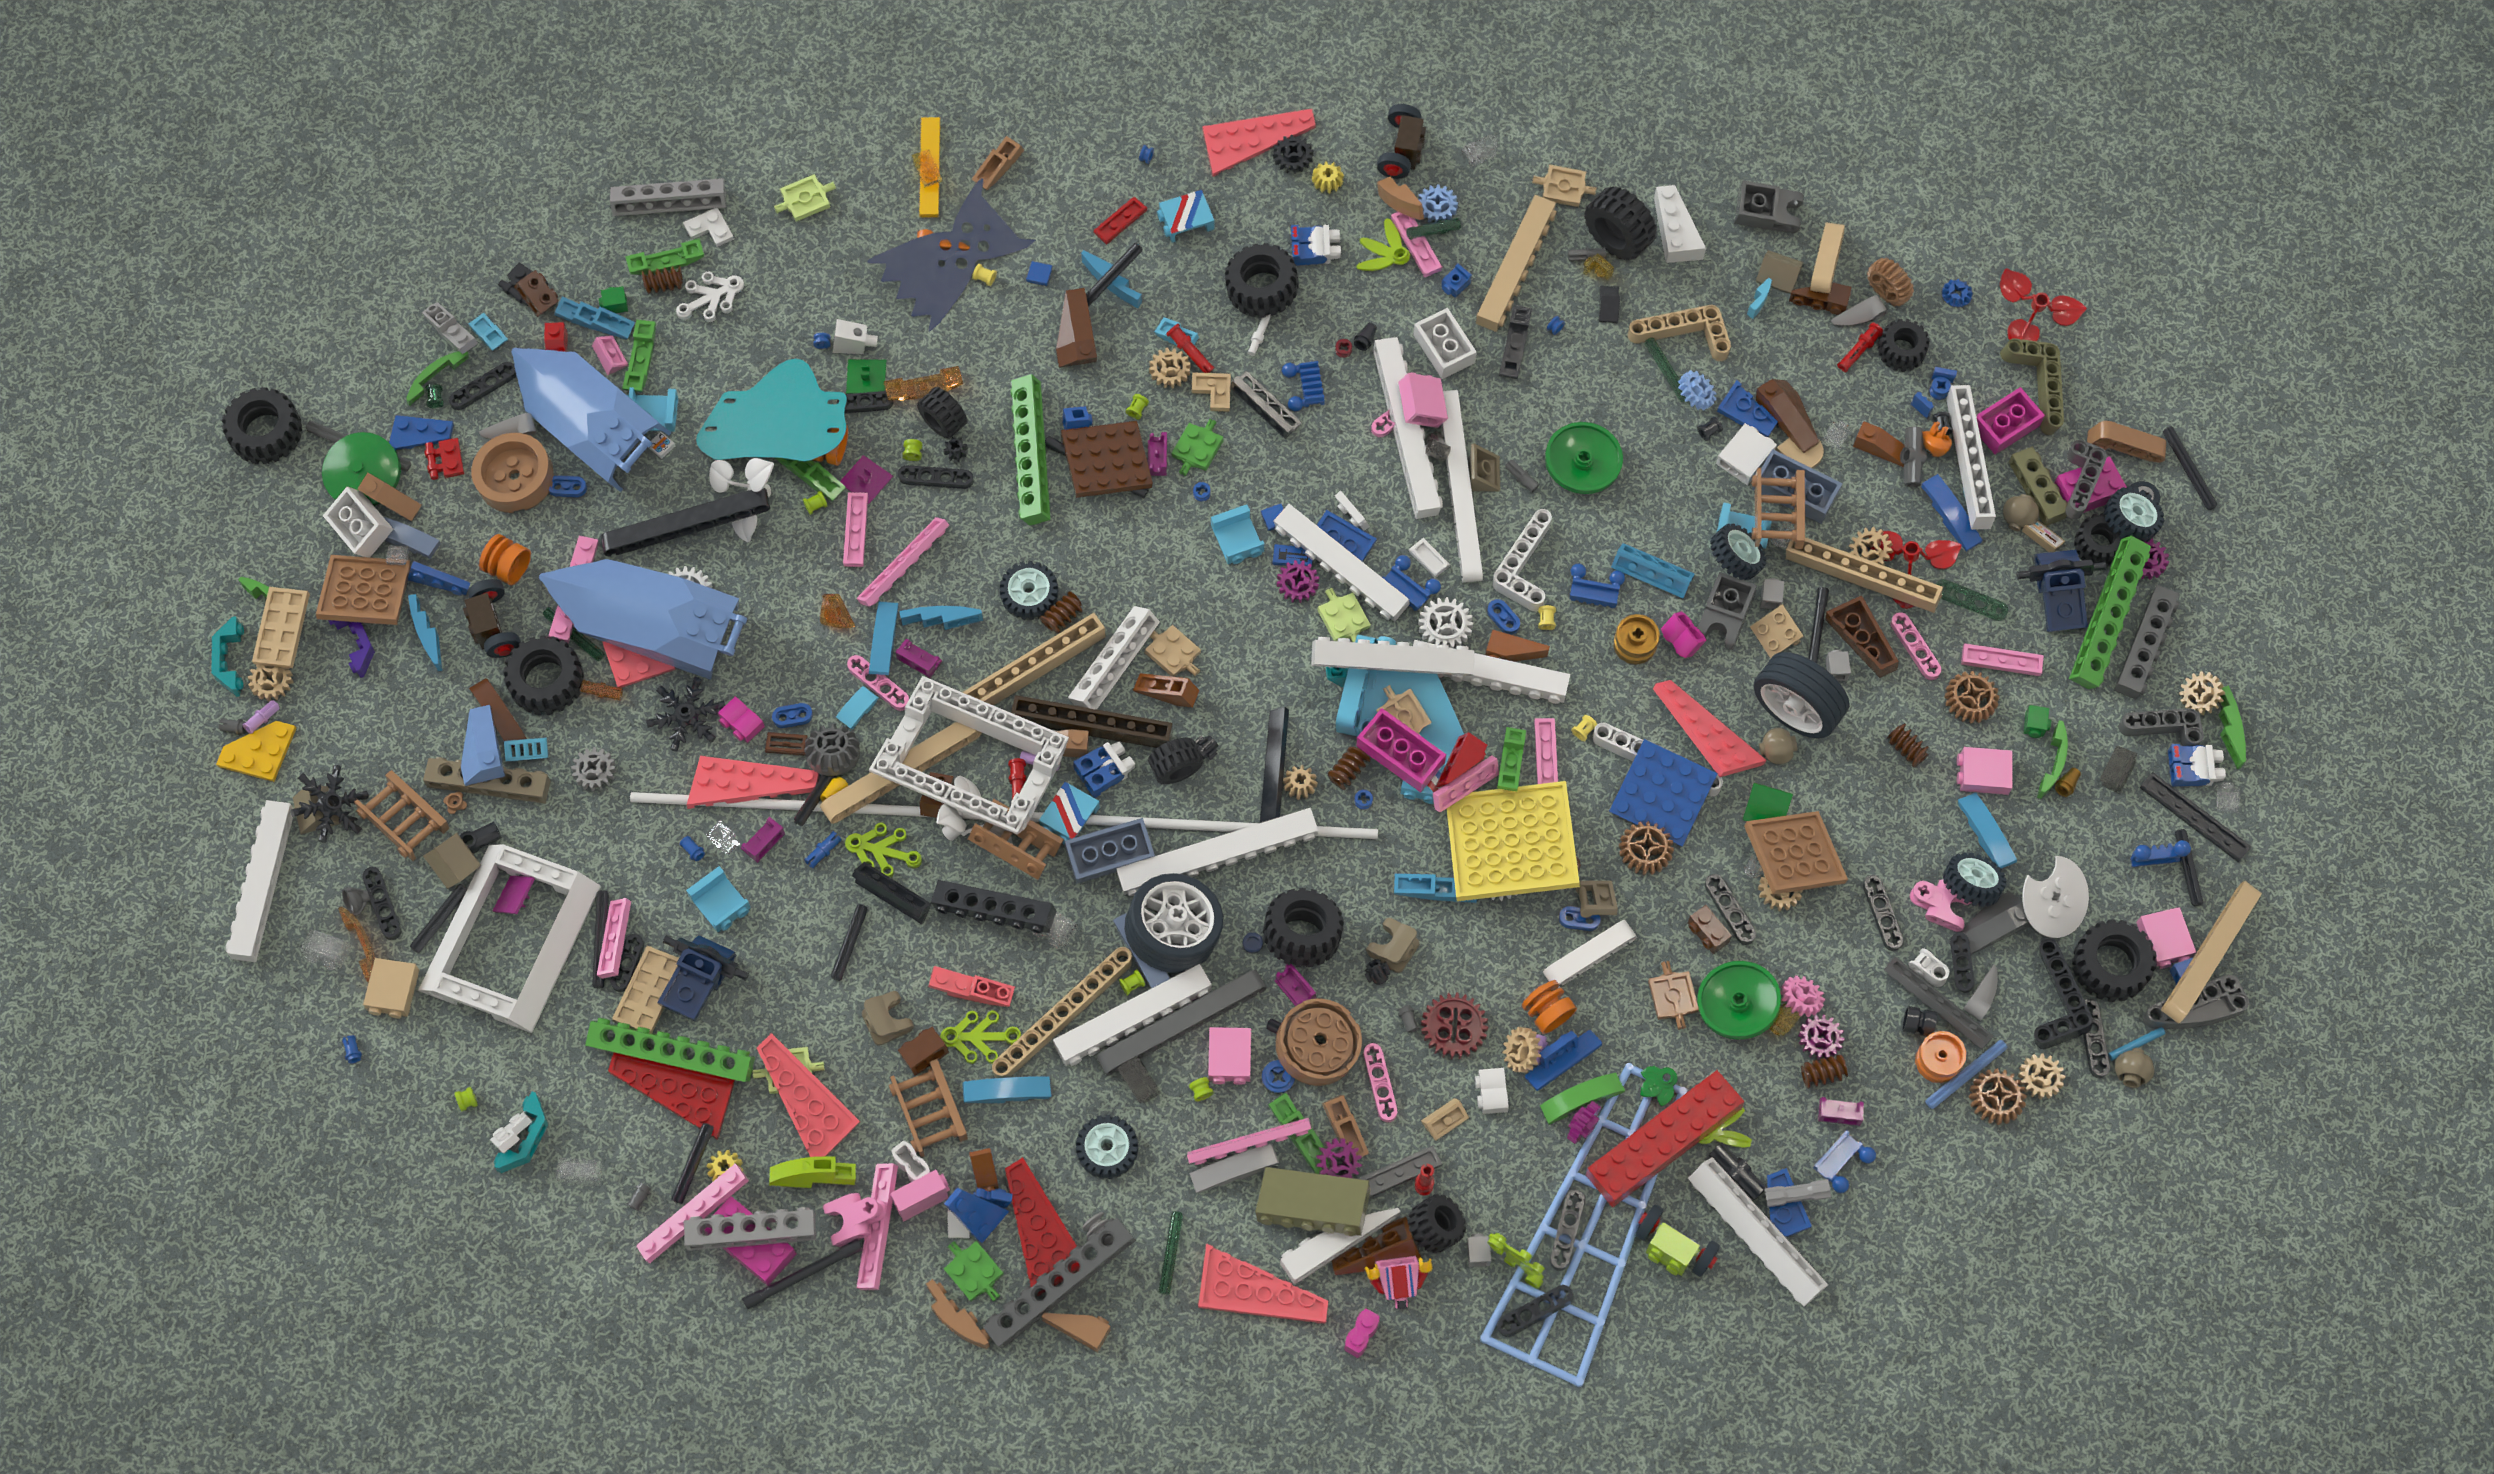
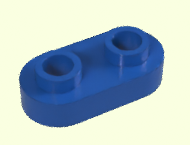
[549,476,587,497]
[1487,599,1520,635]
[772,703,813,728]
[1559,906,1600,931]

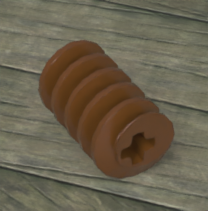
[642,265,683,294]
[1040,591,1083,634]
[1886,723,1929,768]
[1328,747,1371,790]
[1801,1055,1848,1089]

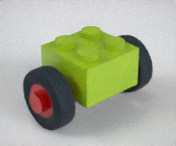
[1635,1204,1720,1277]

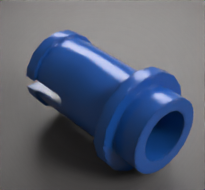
[680,836,705,861]
[342,1035,362,1064]

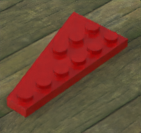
[608,1052,735,1140]
[1005,1157,1080,1297]

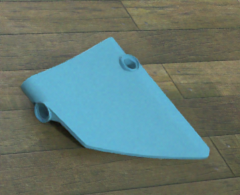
[1336,635,1464,753]

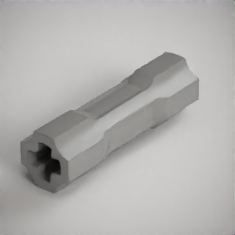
[1765,1179,1831,1207]

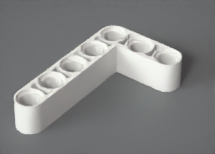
[1493,509,1552,612]

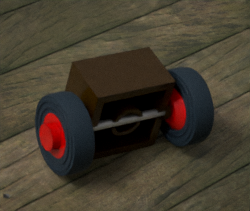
[1377,104,1426,179]
[463,579,521,658]

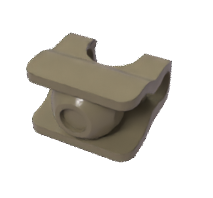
[1366,918,1420,973]
[862,991,914,1046]

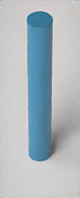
[2108,1027,2165,1061]

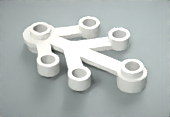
[676,272,744,322]

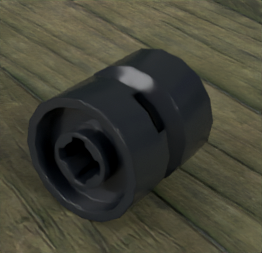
[1902,1006,1937,1037]

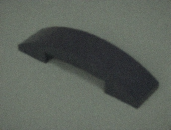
[1499,305,1532,379]

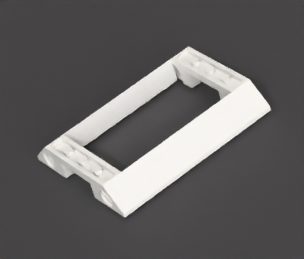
[869,676,1069,835]
[418,845,601,1033]

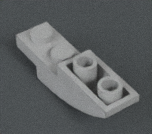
[422,302,478,354]

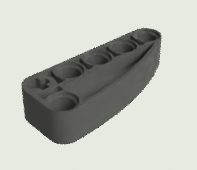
[2143,975,2249,1029]

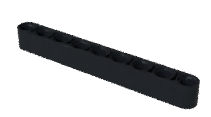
[601,488,771,557]

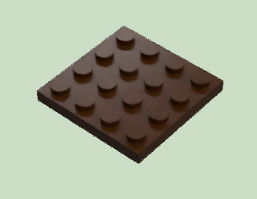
[1061,421,1153,498]

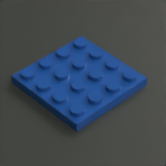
[1609,739,1718,847]

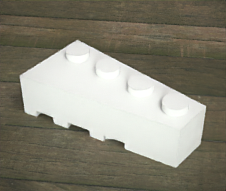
[1654,185,1706,263]

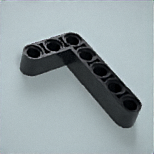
[2034,938,2092,1049]

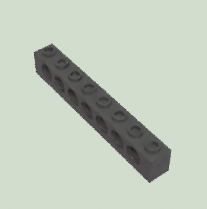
[983,1218,1136,1349]

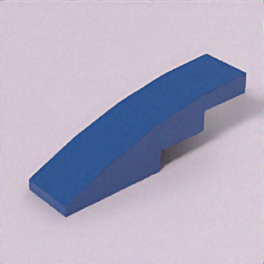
[1921,474,1982,552]

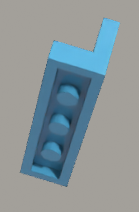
[1611,543,1695,598]

